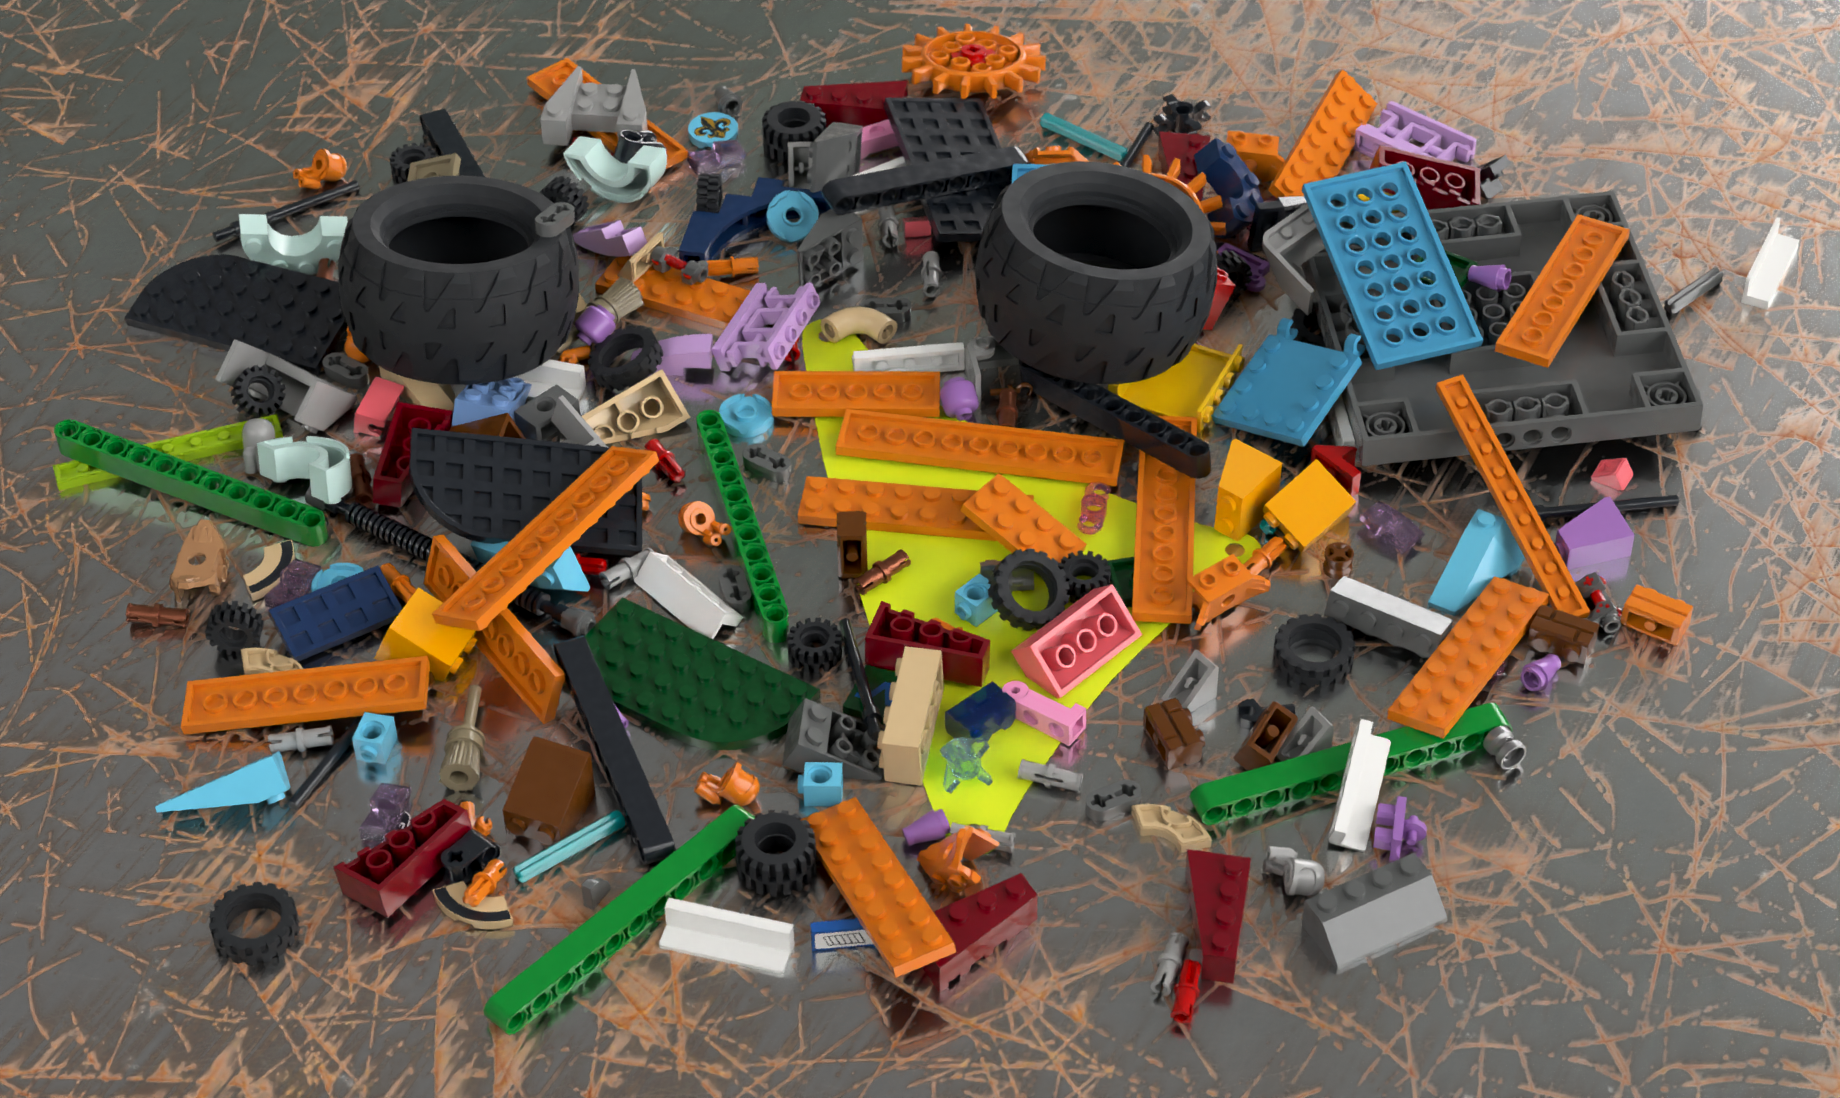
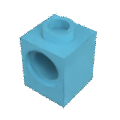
[955,574,998,627]
[352,712,398,764]
[798,762,843,807]

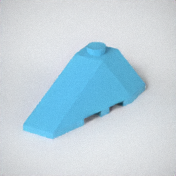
[1428,509,1525,616]
[470,541,591,592]
[155,751,291,812]

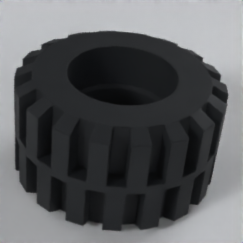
[762,100,826,163]
[735,810,817,896]

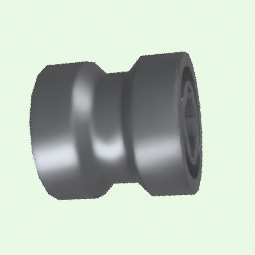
[1483,726,1527,769]

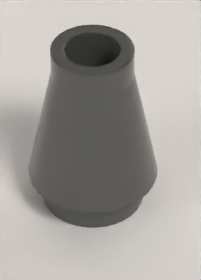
[714,86,742,117]

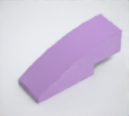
[573,220,647,257]
[631,334,713,376]

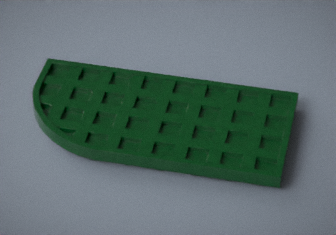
[557,597,820,750]

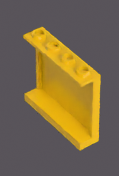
[1108,344,1245,433]

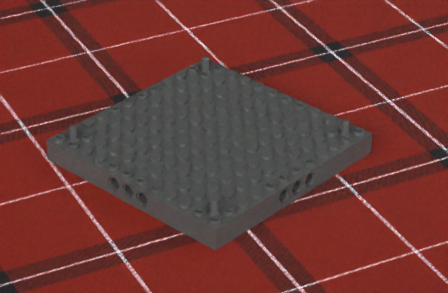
[1301,191,1704,466]

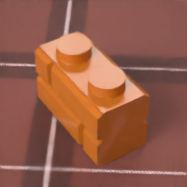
[1620,584,1693,646]

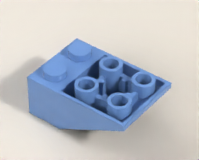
[451,377,532,427]

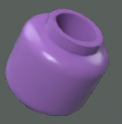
[575,304,616,346]
[939,377,979,421]

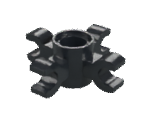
[1153,94,1211,136]

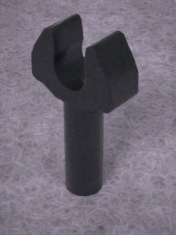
[1237,699,1295,730]

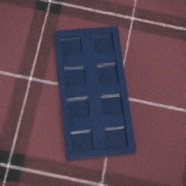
[269,565,402,662]

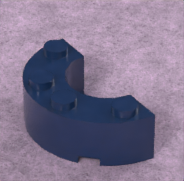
[1194,138,1264,239]

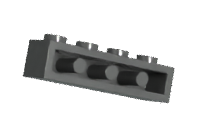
[1324,576,1453,658]

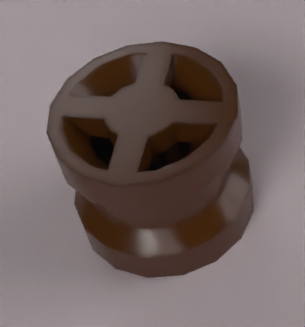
[1323,542,1354,579]

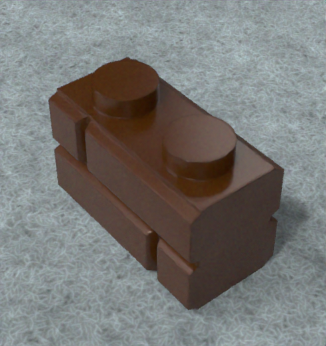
[837,511,868,578]
[1527,604,1599,665]
[1143,698,1205,770]
[1233,701,1298,771]

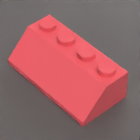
[1011,584,1142,699]

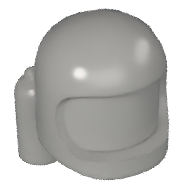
[242,418,275,474]
[1263,846,1325,896]

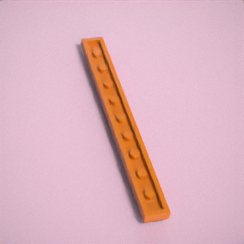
[1435,374,1590,618]

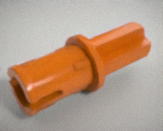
[706,256,759,277]
[1243,536,1287,575]
[380,563,417,604]
[462,859,507,907]

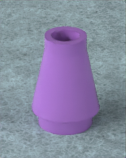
[1468,265,1512,292]
[1520,654,1561,691]
[902,809,950,846]

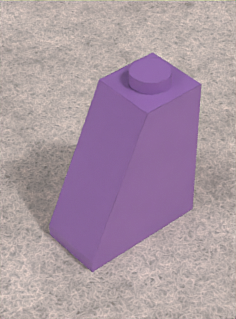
[1554,496,1635,570]

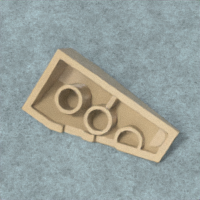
[379,366,456,411]

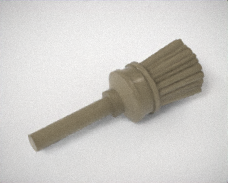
[555,277,644,355]
[439,685,485,792]

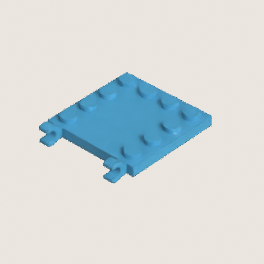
[1211,318,1366,447]

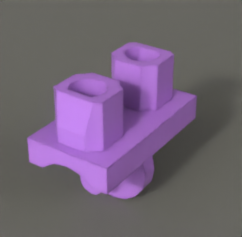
[1373,796,1427,861]

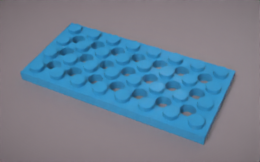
[1302,162,1483,370]

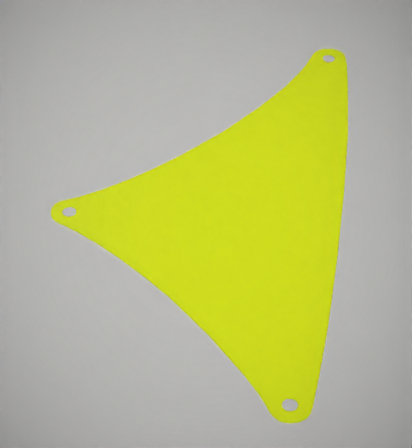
[802,319,1261,854]

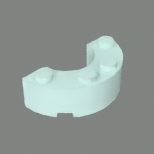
[563,136,667,203]
[239,214,348,275]
[257,436,352,504]

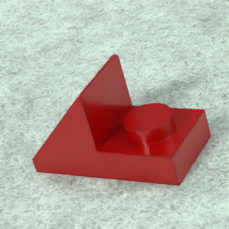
[1311,445,1361,497]

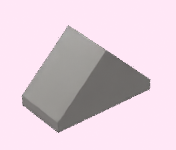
[788,142,813,189]
[1161,649,1219,712]
[1276,706,1334,761]

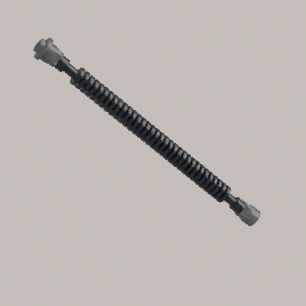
[305,486,596,637]

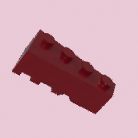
[799,80,908,128]
[1158,131,1211,201]
[1370,145,1480,210]
[373,402,453,508]
[865,601,990,687]
[333,799,473,918]
[1185,849,1251,984]
[922,873,1038,993]

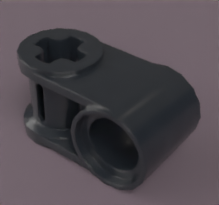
[614,130,667,164]
[441,829,501,886]

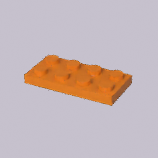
[960,473,1087,566]

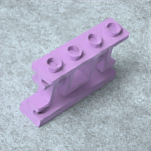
[1354,101,1476,162]
[711,283,820,371]

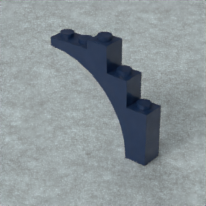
[679,177,831,262]

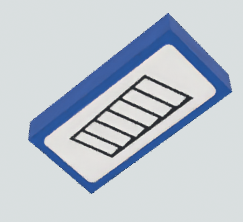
[810,918,874,951]

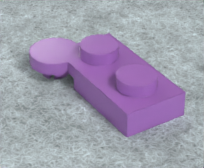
[1217,243,1270,292]

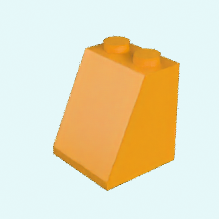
[1214,438,1283,542]
[1262,459,1356,553]
[374,587,479,682]

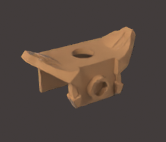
[169,519,229,602]

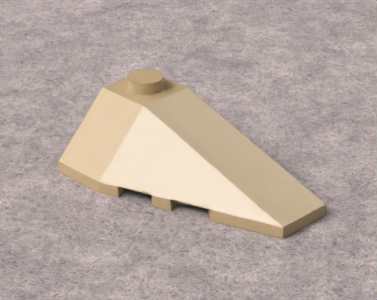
[581,369,691,444]

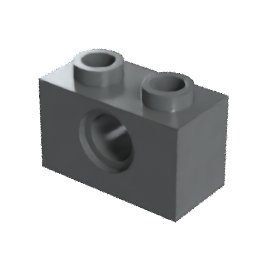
[514,384,580,441]

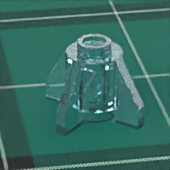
[940,737,993,794]

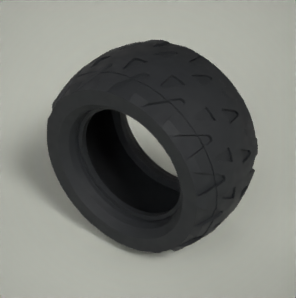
[975,161,1217,384]
[338,176,579,385]

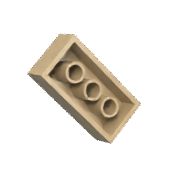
[877,646,944,786]

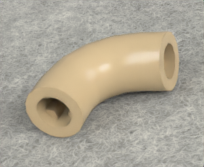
[820,306,897,344]

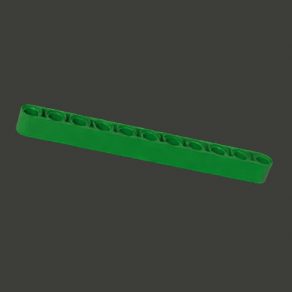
[696,409,789,643]
[54,419,328,547]
[1189,703,1513,825]
[483,804,755,1035]

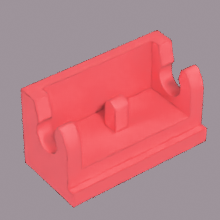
[353,376,404,437]

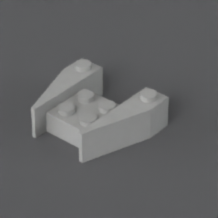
[540,66,648,146]

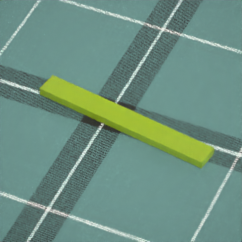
[53,414,283,491]

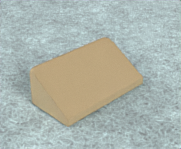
[618,232,664,283]

